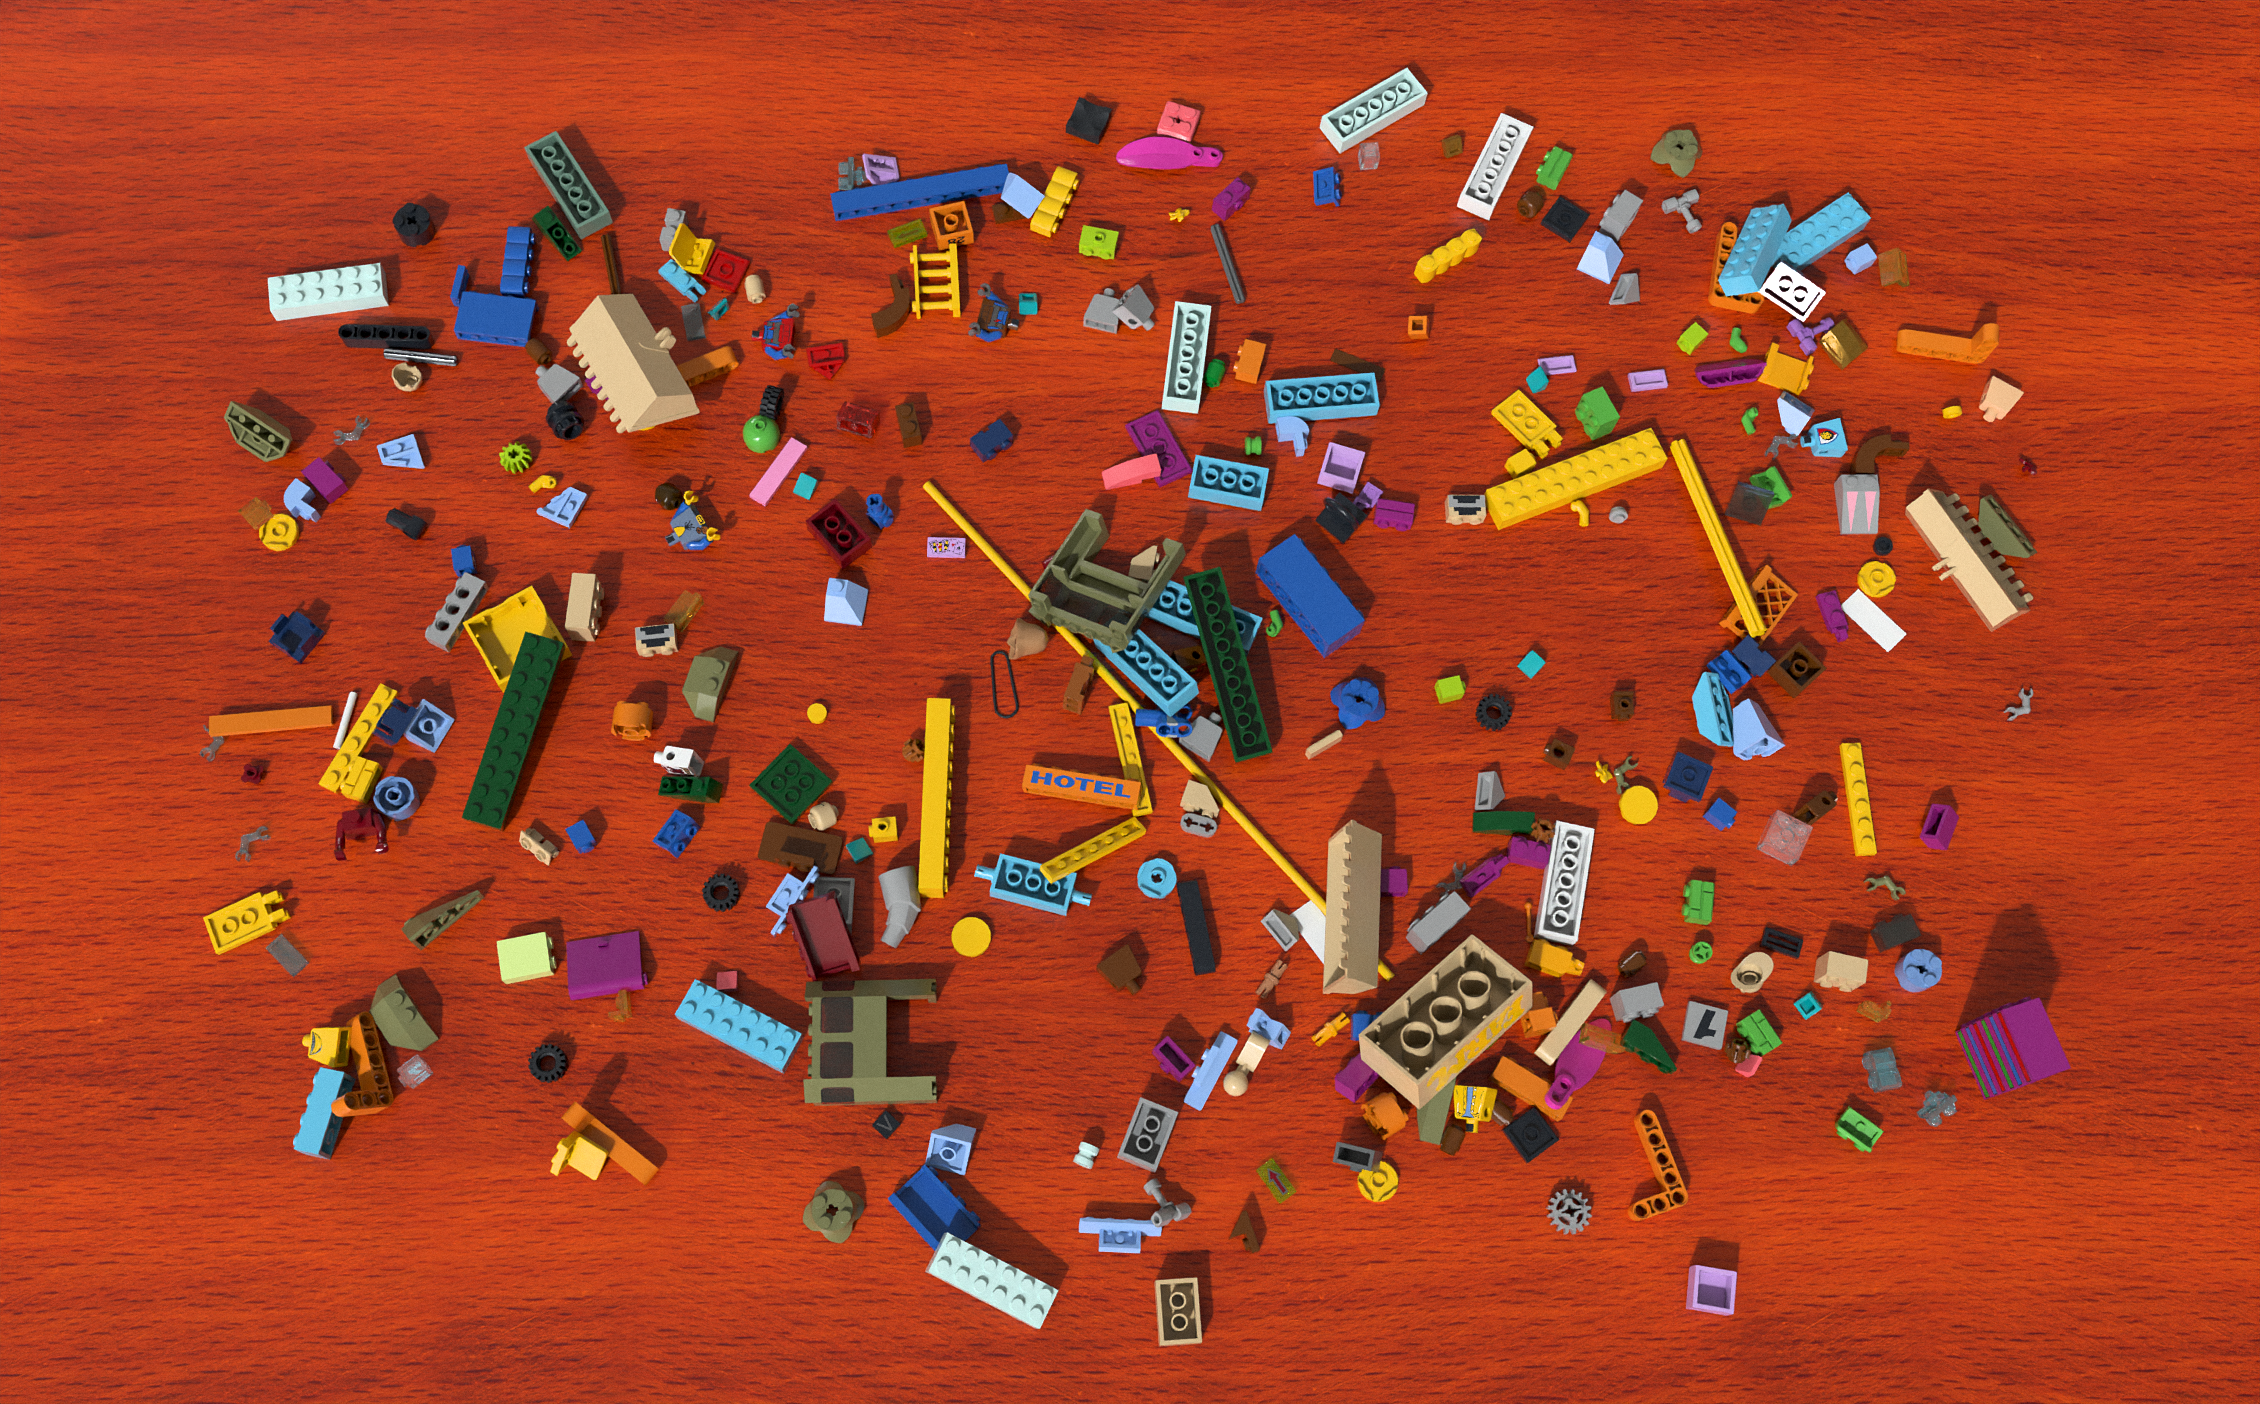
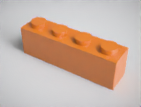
[1488,1056,1573,1122]

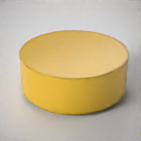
[1942,406,1962,419]
[807,703,827,724]

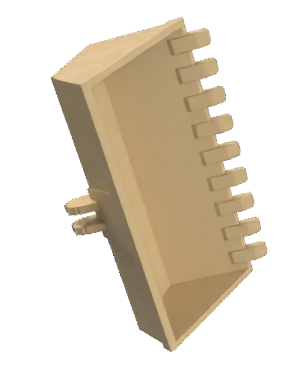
[567,294,700,433]
[1905,489,2033,632]
[1323,820,1382,994]

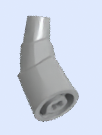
[879,866,921,948]

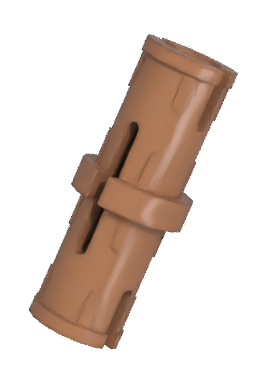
[1255,960,1288,999]

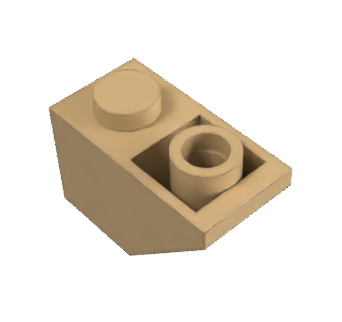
[1128,545,1160,583]
[1180,780,1219,819]

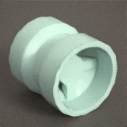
[1073,1142,1099,1169]

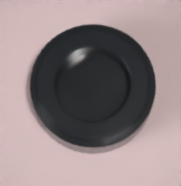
[1873,537,1893,556]

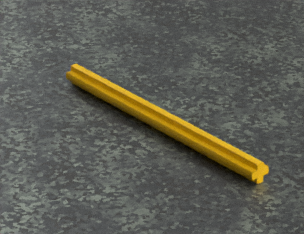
[1670,439,1767,638]

